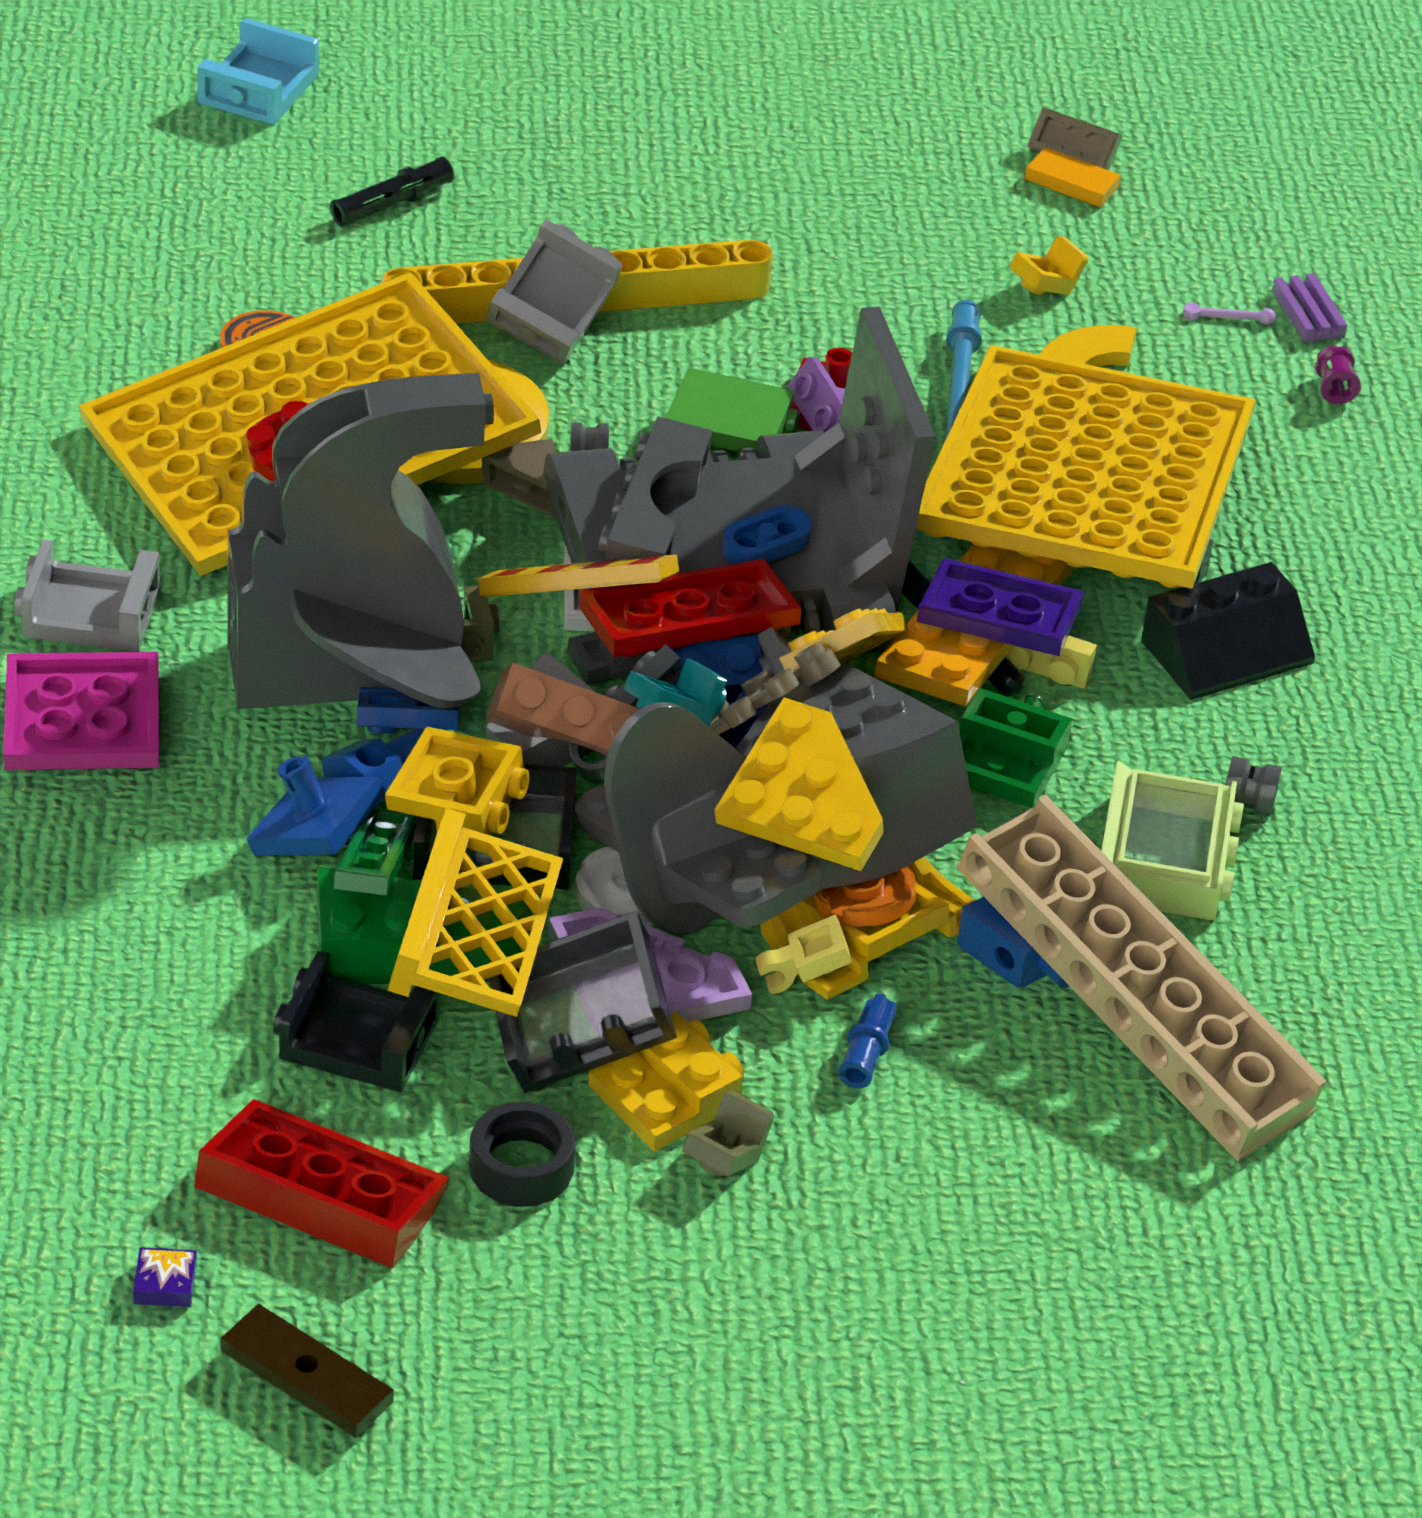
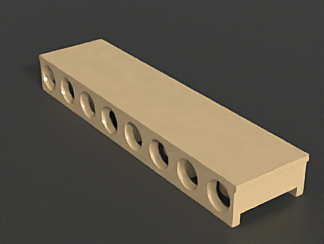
[956,794,1327,1162]

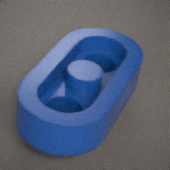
[722,505,812,564]

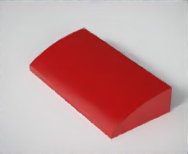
[194,1099,449,1268]

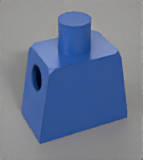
[957,897,1070,989]

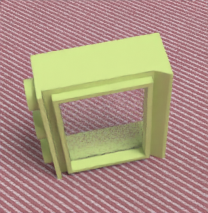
[1101,761,1244,921]

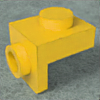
[1009,236,1089,295]

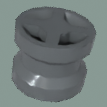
[570,422,609,451]

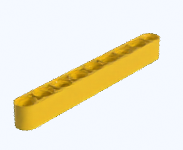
[382,240,773,324]

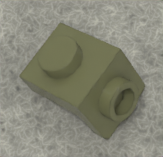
[460,585,500,662]
[682,1091,774,1177]

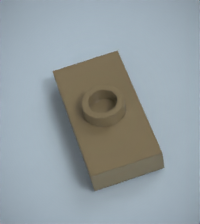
[1027,107,1122,170]

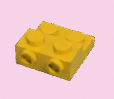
[385,727,529,836]
[588,1011,744,1152]

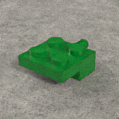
[959,688,1072,808]

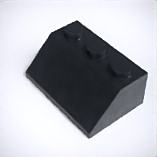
[1141,562,1315,700]

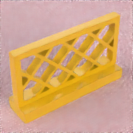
[387,808,563,1017]

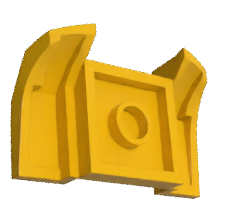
[760,857,975,1000]

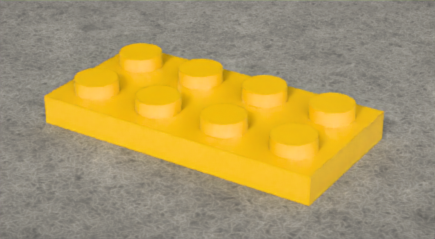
[779,608,908,670]

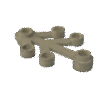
[709,641,841,735]

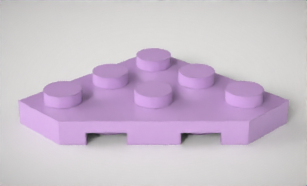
[548,908,752,1038]

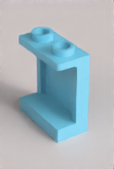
[197,18,319,125]

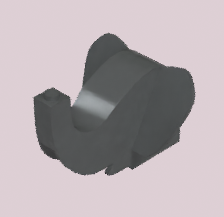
[227,373,494,709]

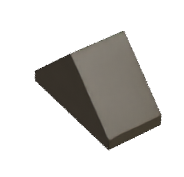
[481,439,556,518]

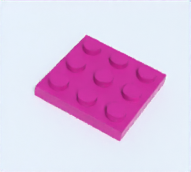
[3,652,159,770]

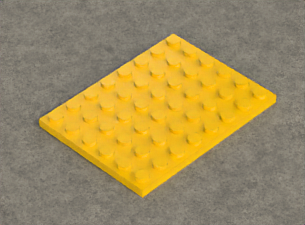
[79,272,541,576]
[916,345,1256,589]

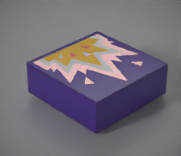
[133,1247,197,1307]

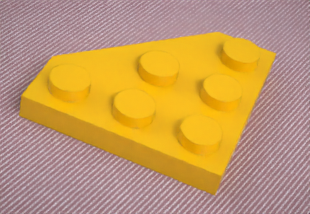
[714,697,884,871]

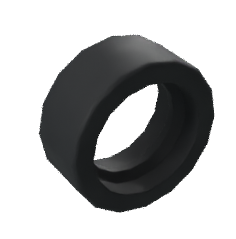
[469,1102,576,1207]

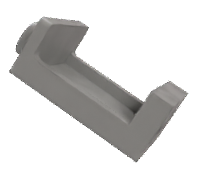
[486,220,622,366]
[14,539,160,652]

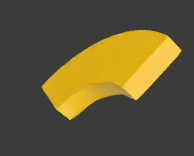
[1039,325,1137,367]

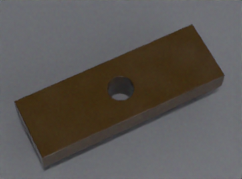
[220,1303,394,1438]

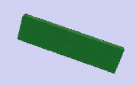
[333,809,417,896]

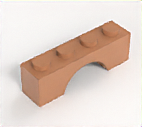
[485,662,640,756]

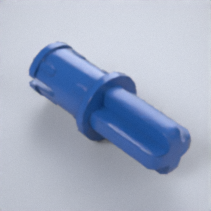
[838,994,897,1088]

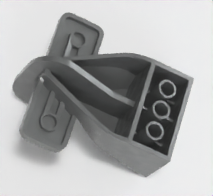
[574,659,977,934]

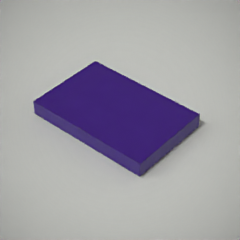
[917,558,1084,656]

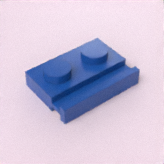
[357,687,459,734]

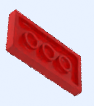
[579,559,801,657]

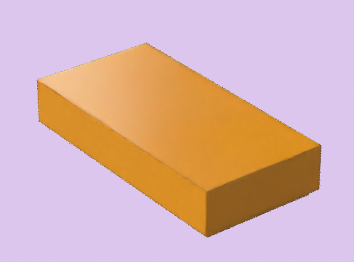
[1025,147,1121,207]

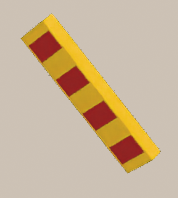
[478,554,679,597]

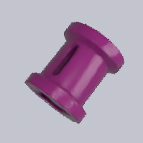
[1315,346,1361,404]

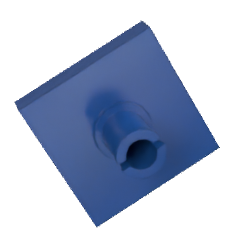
[246,756,386,855]

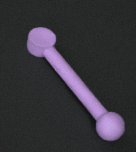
[1183,303,1276,325]

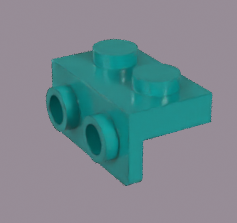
[624,658,726,726]

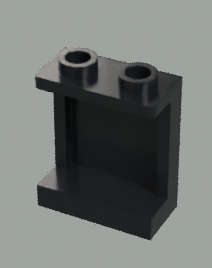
[273,951,440,1093]

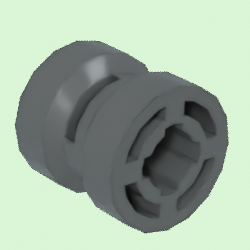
[1225,756,1282,815]

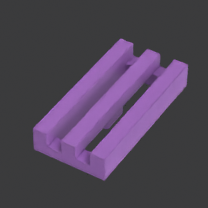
[1272,273,1347,342]

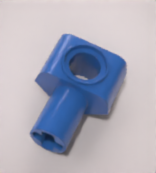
[323,729,423,809]

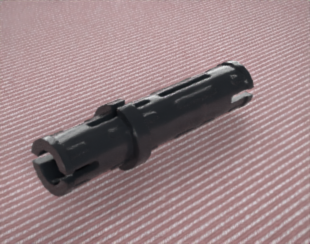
[330,157,454,227]

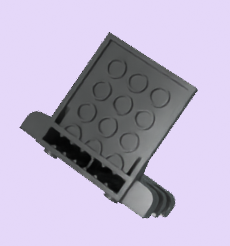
[543,306,936,679]

